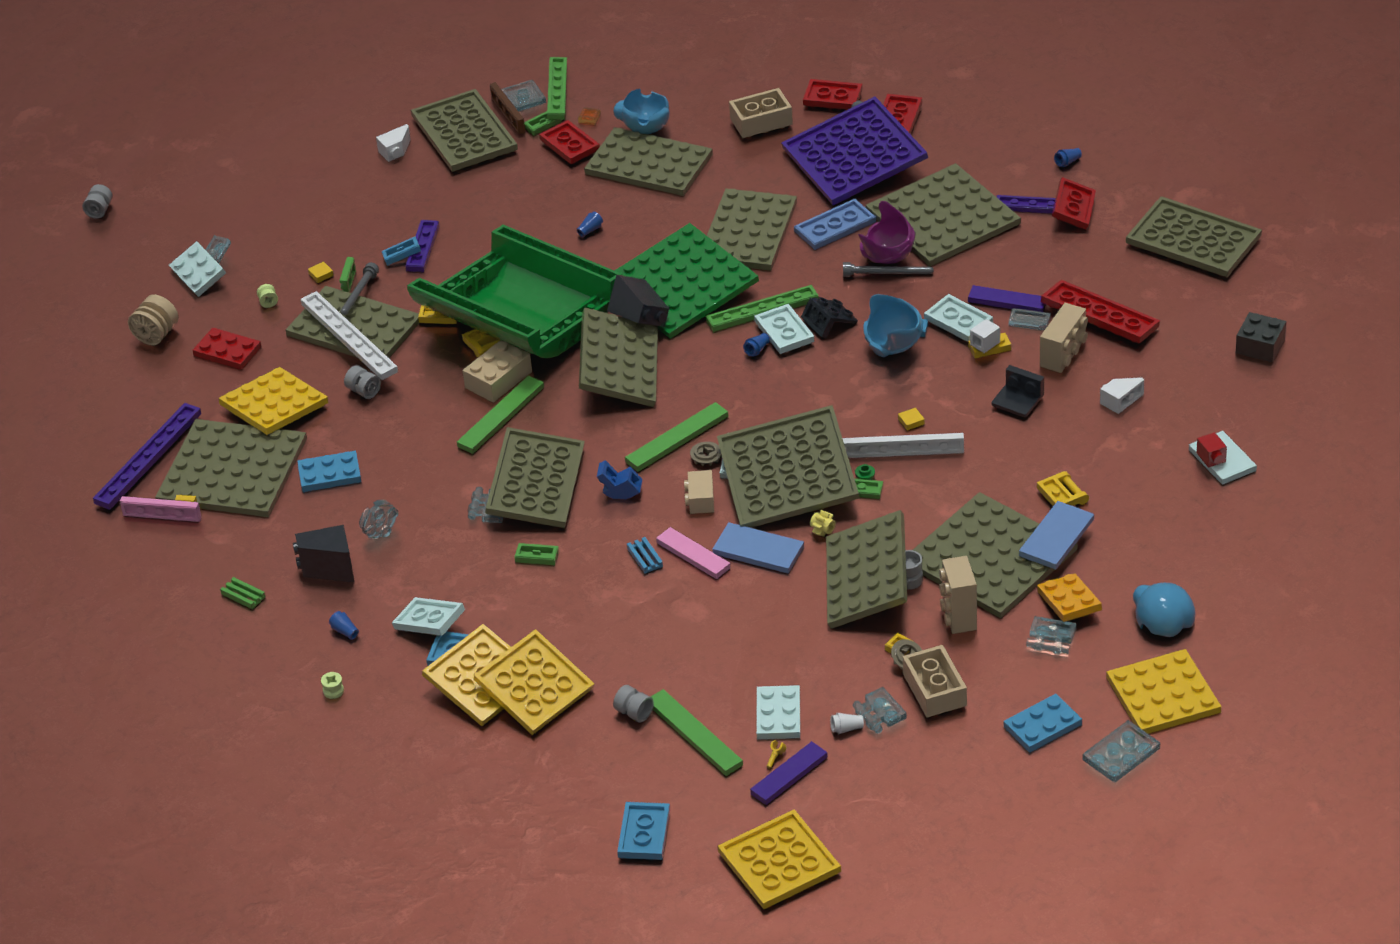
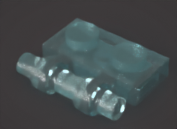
[467,487,503,523]
[1026,616,1076,655]
[852,687,907,734]

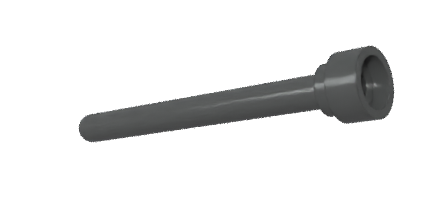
[340,262,379,315]
[843,262,934,277]

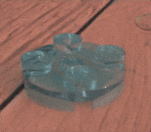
[359,500,399,539]

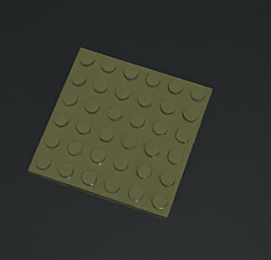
[865,163,1021,267]
[717,405,860,528]
[155,419,307,517]
[913,492,1077,618]

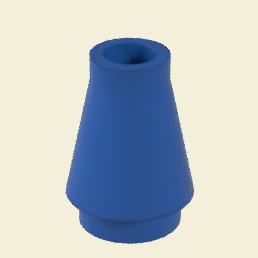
[1054,148,1082,167]
[576,212,603,237]
[743,333,770,356]
[329,611,359,640]

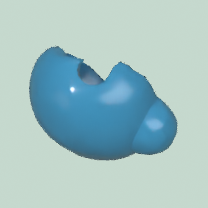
[613,89,670,134]
[1133,582,1196,637]

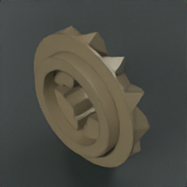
[690,442,722,466]
[890,639,922,670]

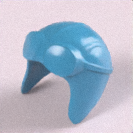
[863,294,923,357]

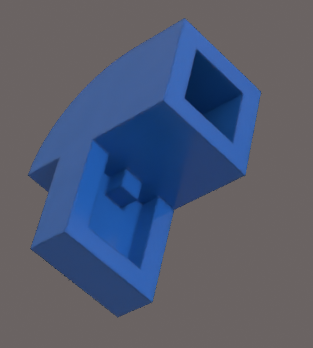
[596,460,643,499]

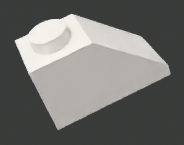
[376,124,411,162]
[1100,378,1144,414]

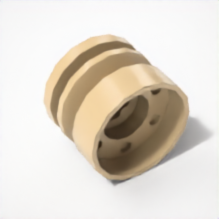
[128,294,179,345]

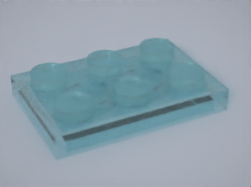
[1082,720,1160,783]

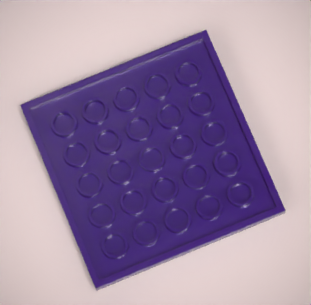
[781,97,928,205]

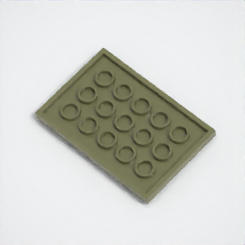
[411,89,518,171]
[584,127,713,196]
[707,188,797,270]
[1126,196,1262,277]
[286,286,419,358]
[579,308,658,407]
[485,427,585,528]
[826,510,907,629]

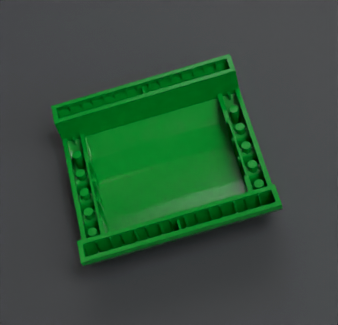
[407,225,622,358]

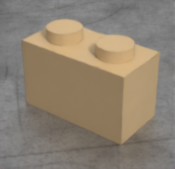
[684,470,714,514]

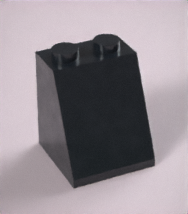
[607,275,669,327]
[293,525,354,582]

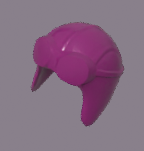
[858,201,915,265]

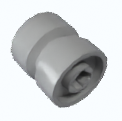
[82,184,113,218]
[344,365,381,399]
[905,550,923,590]
[613,685,654,722]

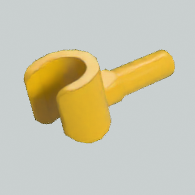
[766,740,786,769]

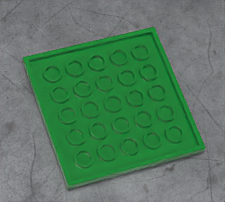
[614,223,759,339]

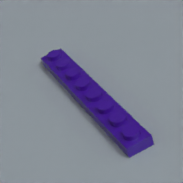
[93,403,202,510]

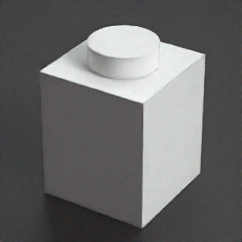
[970,319,1000,353]

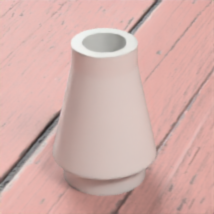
[830,713,864,734]

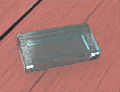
[1009,308,1050,330]

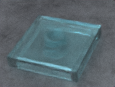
[501,80,546,112]

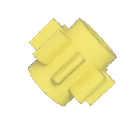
[810,510,836,537]

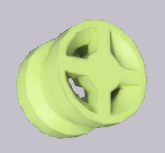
[257,284,278,308]
[321,672,344,699]

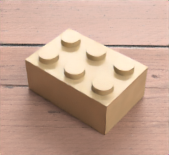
[729,88,793,138]
[1040,303,1088,373]
[463,340,532,403]
[939,556,977,634]
[903,645,967,717]

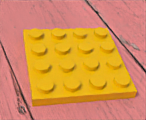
[219,367,328,435]
[422,624,511,726]
[473,629,594,735]
[1106,649,1222,736]
[717,809,841,909]

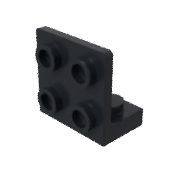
[801,297,858,338]
[991,365,1044,417]

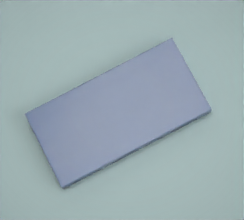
[794,199,876,250]
[1019,501,1094,570]
[712,522,804,574]

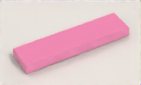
[120,496,202,522]
[656,527,730,579]

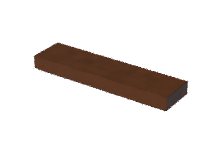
[490,82,526,134]

